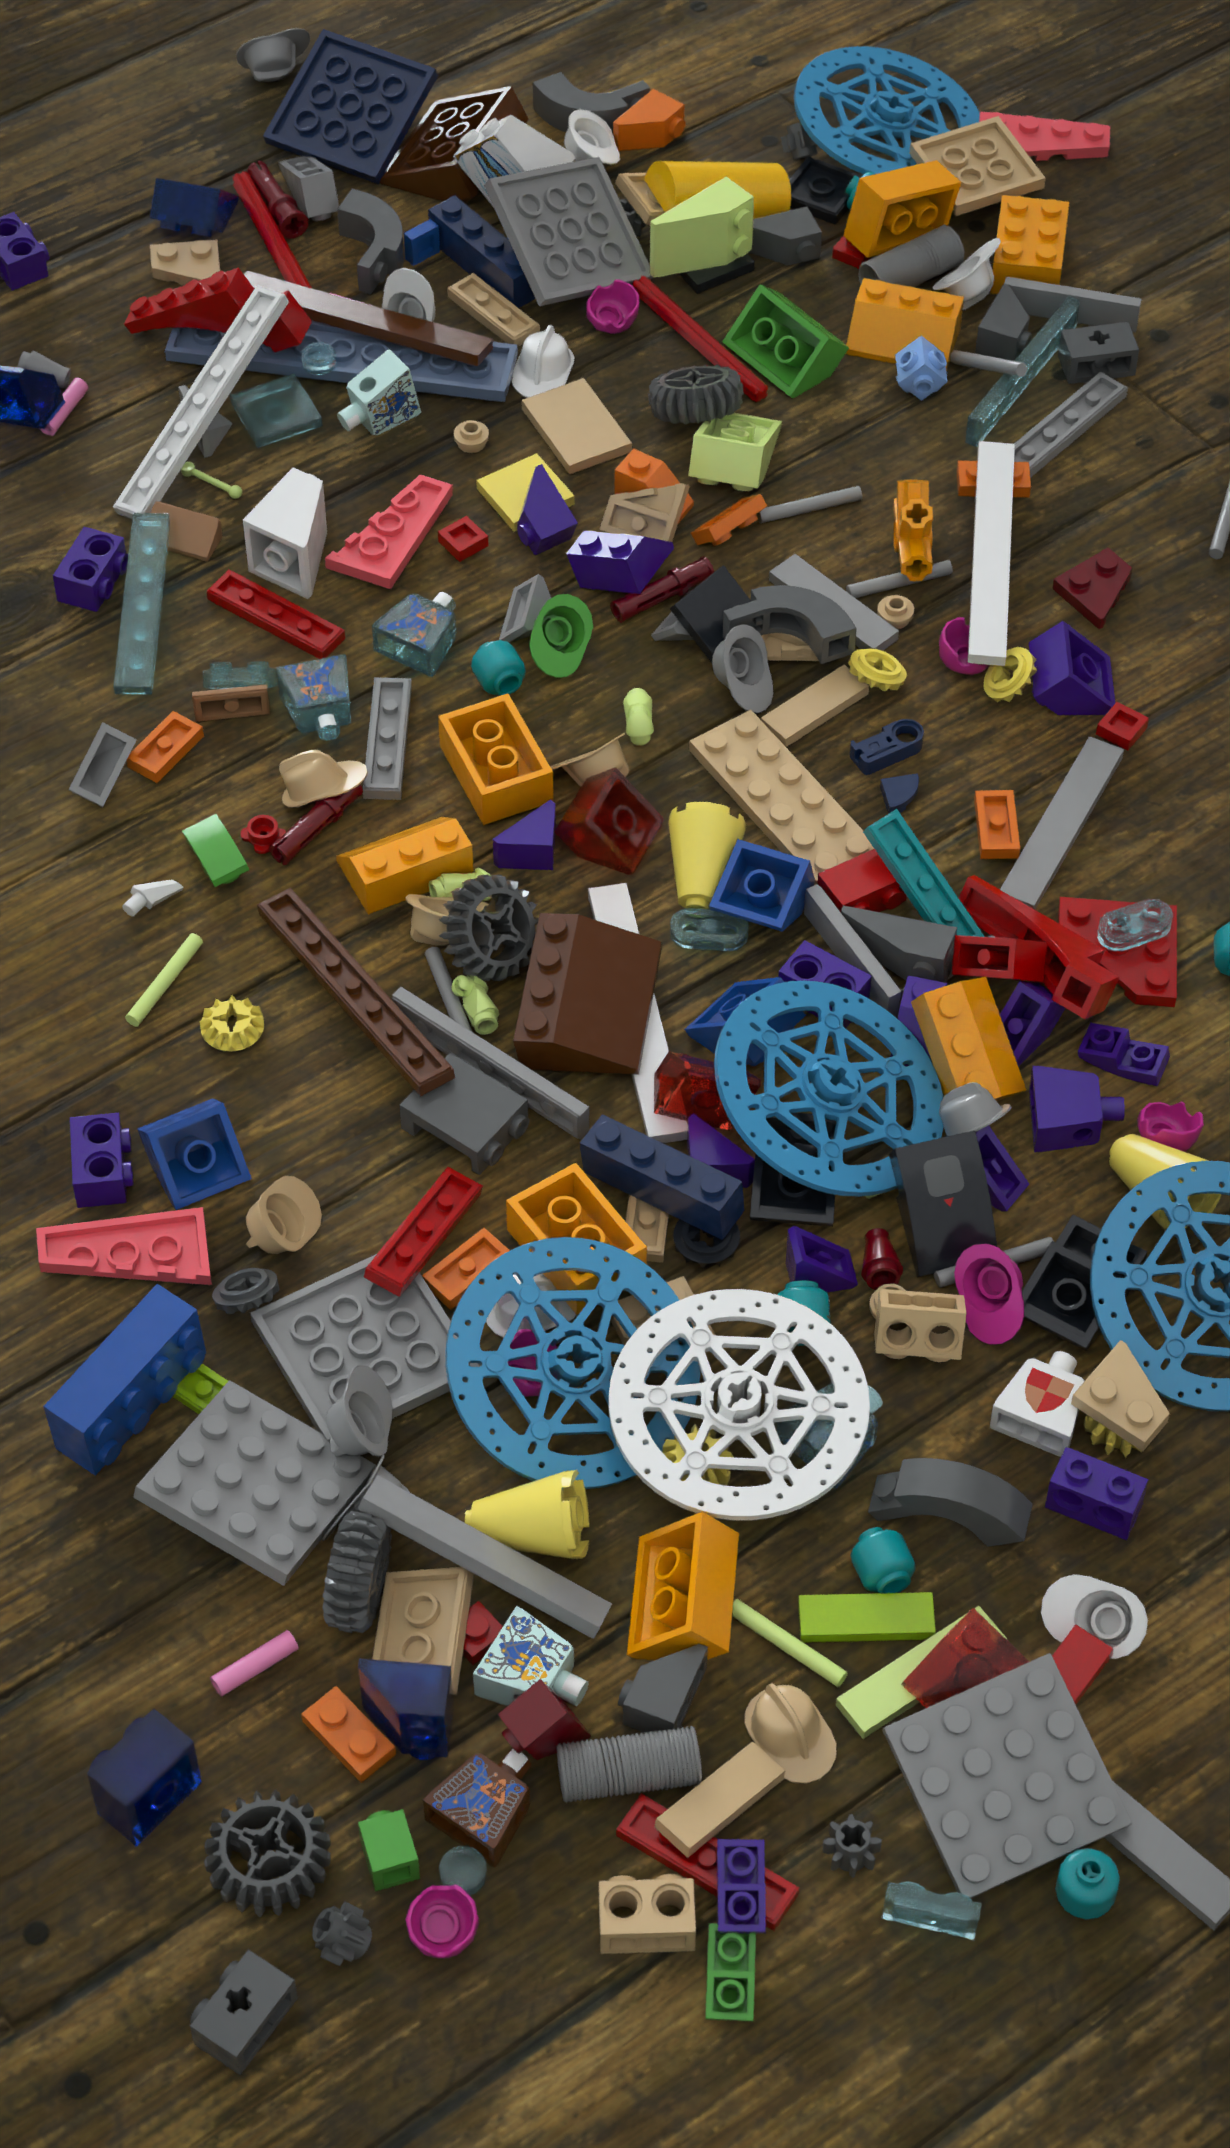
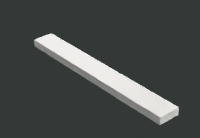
[113,286,289,524]
[968,441,1015,666]
[588,883,688,1143]

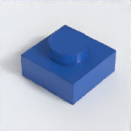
[404,219,440,266]

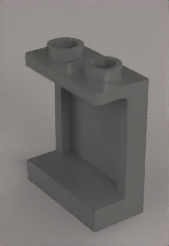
[400,1052,529,1175]

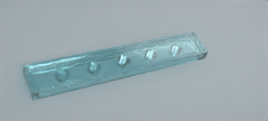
[965,296,1080,447]
[114,513,170,694]

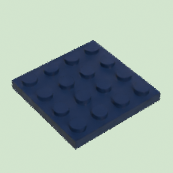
[263,29,438,184]

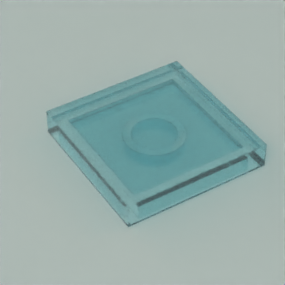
[230,374,322,448]

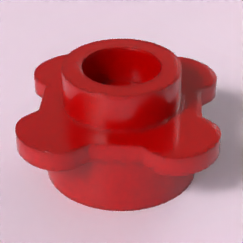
[240,815,286,854]

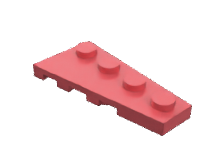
[978,111,1110,161]
[325,475,453,589]
[36,1207,212,1285]

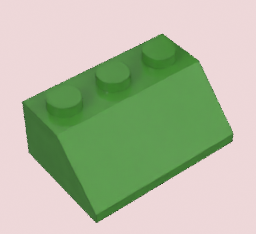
[722,284,849,398]

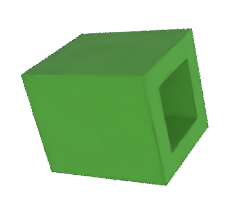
[358,1809,420,1892]

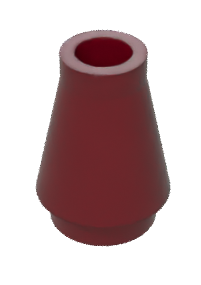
[861,1228,903,1290]

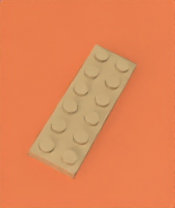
[689,710,874,885]

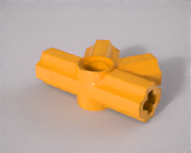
[893,479,933,581]

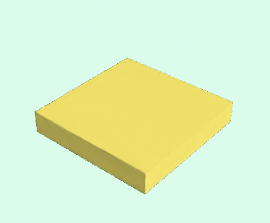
[476,453,575,532]

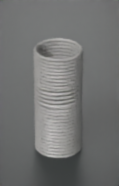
[859,225,964,287]
[557,1725,702,1803]

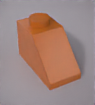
[613,89,685,151]
[615,448,694,524]

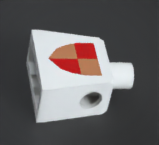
[990,1351,1084,1457]

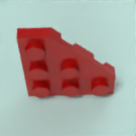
[1058,897,1177,1007]

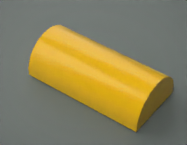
[644,161,791,219]

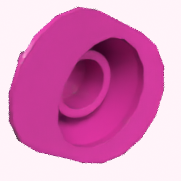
[954,1243,1024,1345]

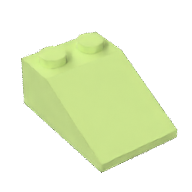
[650,177,754,278]
[688,413,782,491]

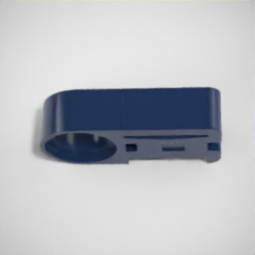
[850,719,924,775]

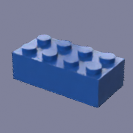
[43,1284,206,1476]

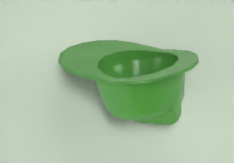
[529,594,593,678]

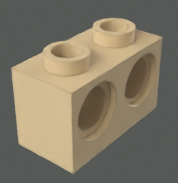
[874,1289,966,1362]
[599,1874,696,1954]

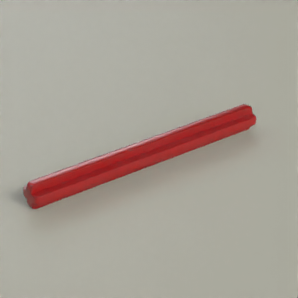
[232,171,312,288]
[632,276,768,402]

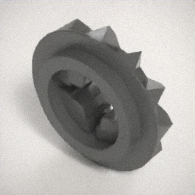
[212,1268,280,1314]

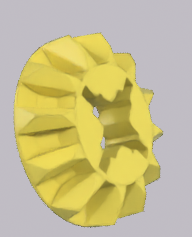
[983,647,1037,702]
[848,649,907,691]
[200,995,264,1051]

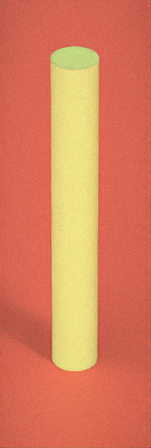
[125,933,203,1027]
[732,1599,848,1687]

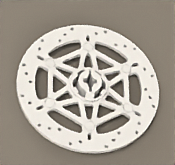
[609,1289,870,1520]

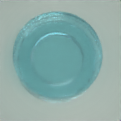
[301,342,337,375]
[439,1846,487,1896]

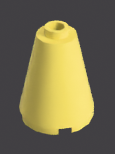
[668,802,746,915]
[1109,1134,1221,1231]
[465,1470,589,1559]

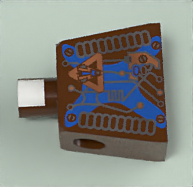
[423,1749,532,1868]

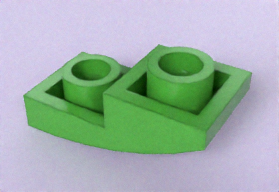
[182,814,249,887]
[705,1923,756,2022]

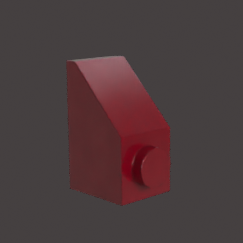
[498,1678,591,1760]

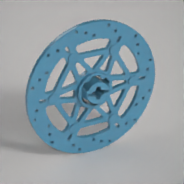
[794,46,980,175]
[714,981,944,1197]
[1090,1161,1230,1411]
[445,1237,700,1489]

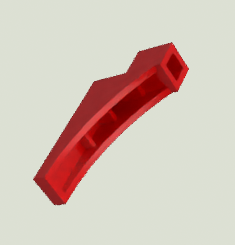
[124,268,312,352]
[959,875,1120,1019]

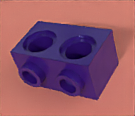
[0,212,50,291]
[53,527,129,612]
[778,940,872,1029]
[70,1113,134,1208]
[1045,1447,1148,1540]

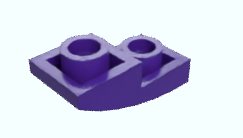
[1078,1022,1170,1086]
[717,1839,766,1933]

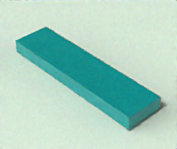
[863,809,985,937]

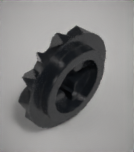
[673,1219,740,1269]

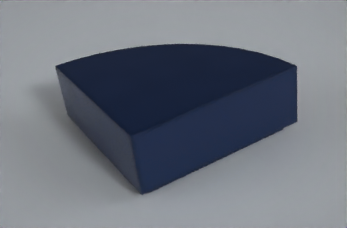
[880,773,919,814]

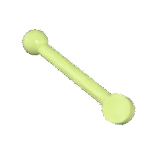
[181,462,242,499]

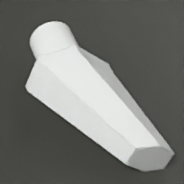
[122,880,184,917]

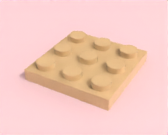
[910,116,1045,216]

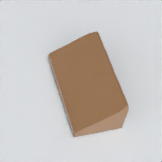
[142,501,223,562]
[192,684,270,721]

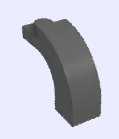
[533,72,650,133]
[338,189,404,294]
[723,585,857,664]
[868,1458,1033,1547]

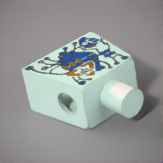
[337,349,421,435]
[473,1606,589,1706]

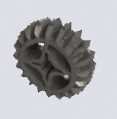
[648,364,744,425]
[439,874,539,981]
[322,1511,392,1633]
[204,1789,331,1917]

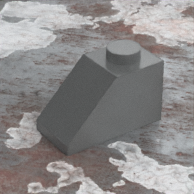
[748,207,822,265]
[976,284,1032,361]
[618,1644,708,1733]

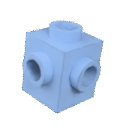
[895,335,948,401]

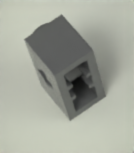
[1058,322,1139,384]
[190,1950,298,2075]

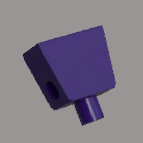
[1029,1066,1125,1152]

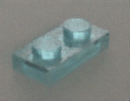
[882,1882,982,1940]

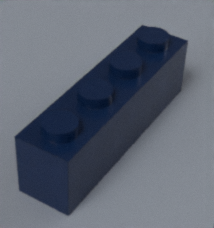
[428,195,536,308]
[580,1114,745,1240]

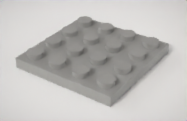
[484,157,653,306]
[250,1254,480,1441]
[133,1380,376,1586]
[882,1653,1132,1902]

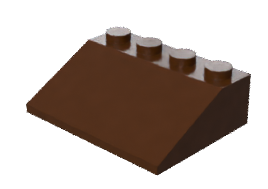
[380,86,529,202]
[513,913,662,1074]

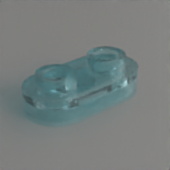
[202,661,278,689]
[1097,899,1173,951]
[670,908,749,951]

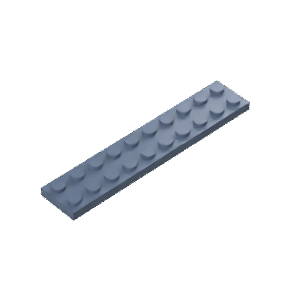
[165,320,518,402]

